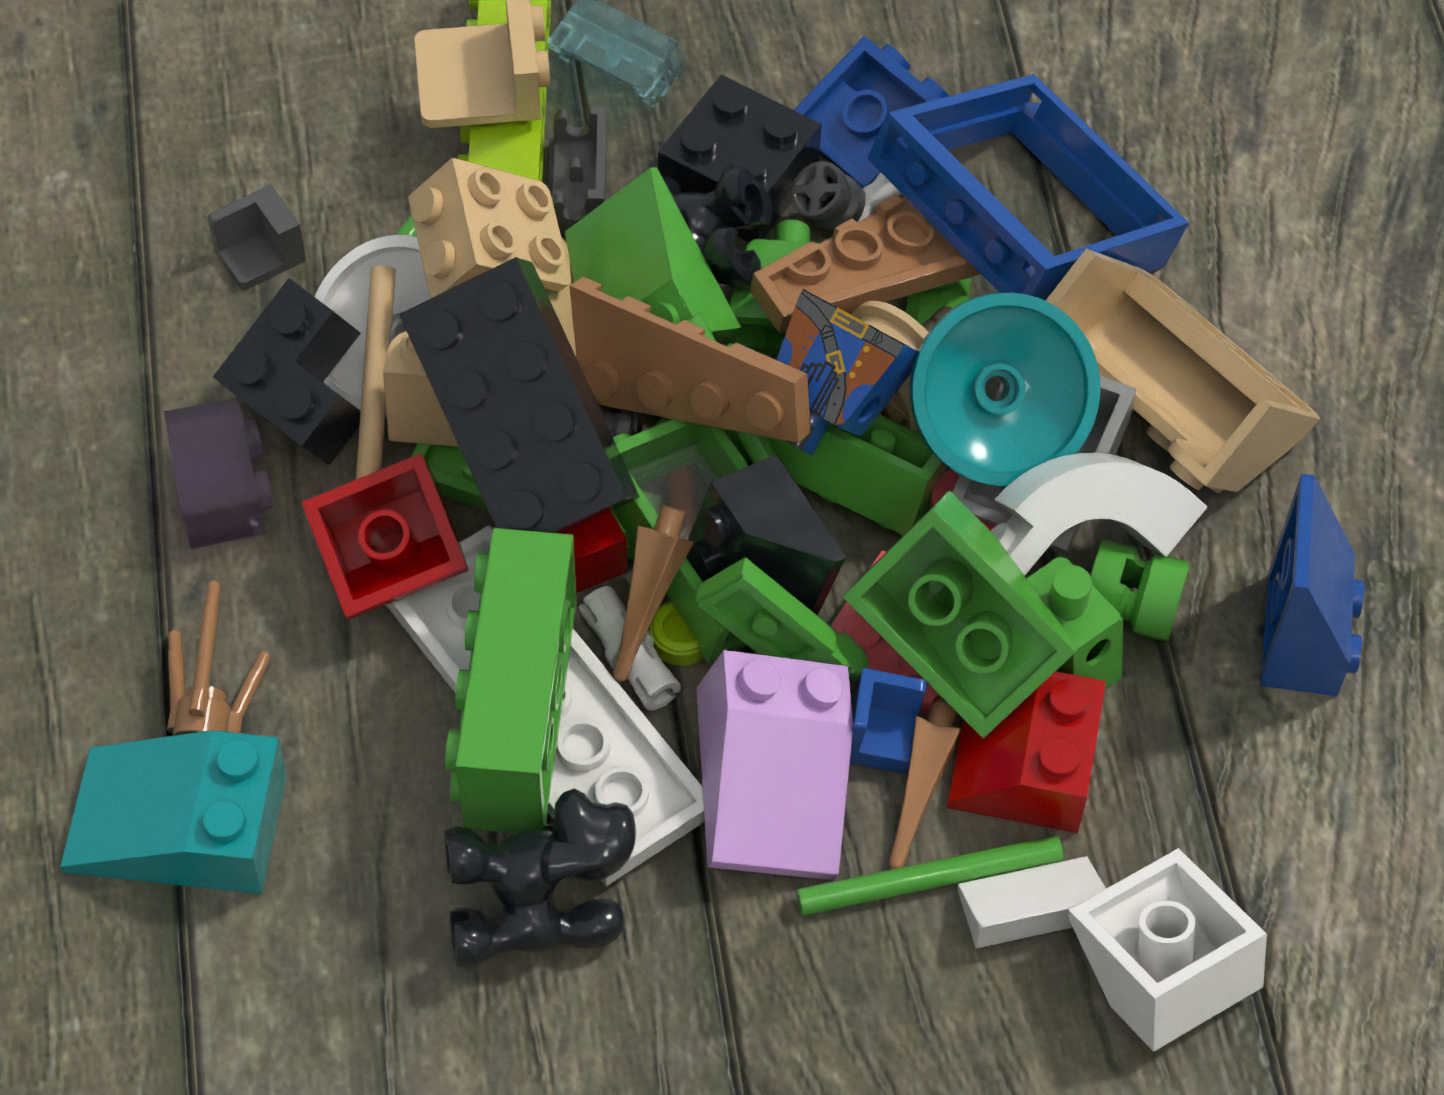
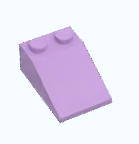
[696,650,853,881]

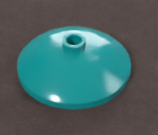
[910,293,1100,486]

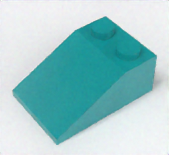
[60,730,287,894]

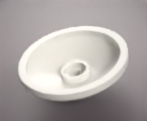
[315,235,430,417]

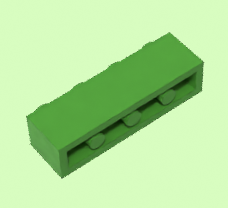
[724,343,946,535]

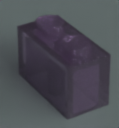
[164,397,274,549]

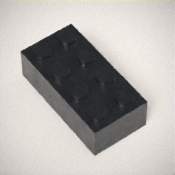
[399,257,640,534]

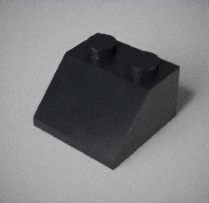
[686,455,846,616]

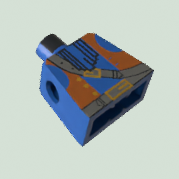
[777,289,918,455]

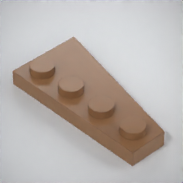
[749,194,981,333]
[569,277,811,443]

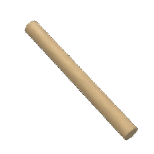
[356,265,396,479]

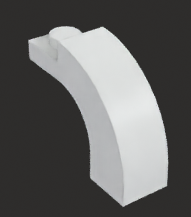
[991,453,1207,576]

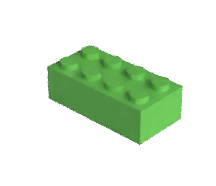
[445,528,577,833]

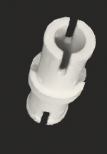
[578,586,681,710]

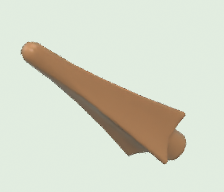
[613,505,694,681]
[888,702,961,870]

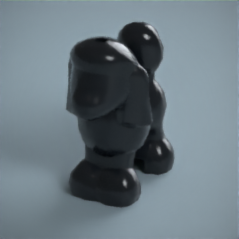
[662,167,772,289]
[444,788,637,967]

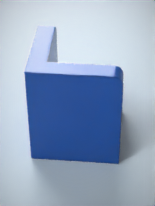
[850,668,927,774]

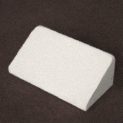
[957,856,1106,948]

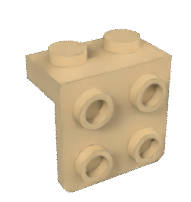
[414,0,550,128]
[408,158,571,299]

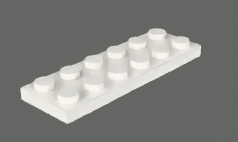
[386,525,705,886]

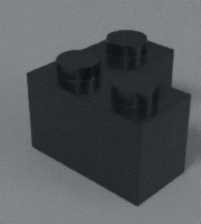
[213,278,361,465]

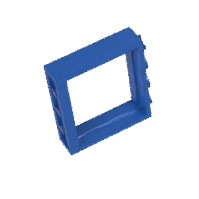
[867,74,1189,301]

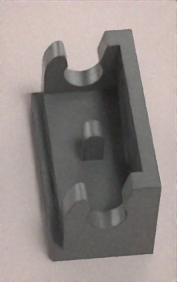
[547,105,608,238]

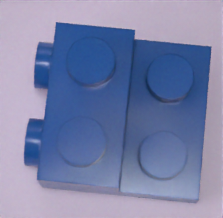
[794,36,949,188]

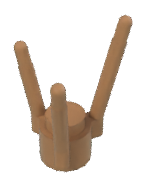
[167,580,271,736]

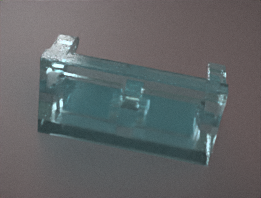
[548,0,684,108]

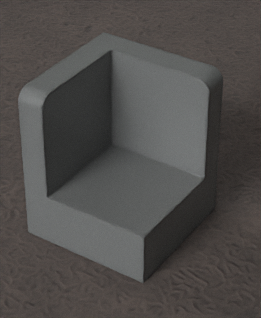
[208,184,306,290]

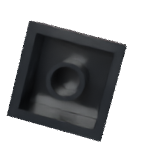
[658,74,822,243]

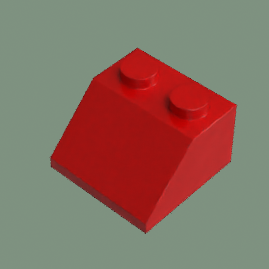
[301,453,469,621]
[947,671,1106,833]

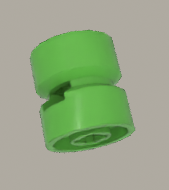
[1091,538,1190,643]

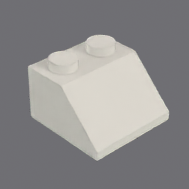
[1069,848,1267,1052]

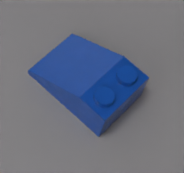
[1260,473,1364,696]

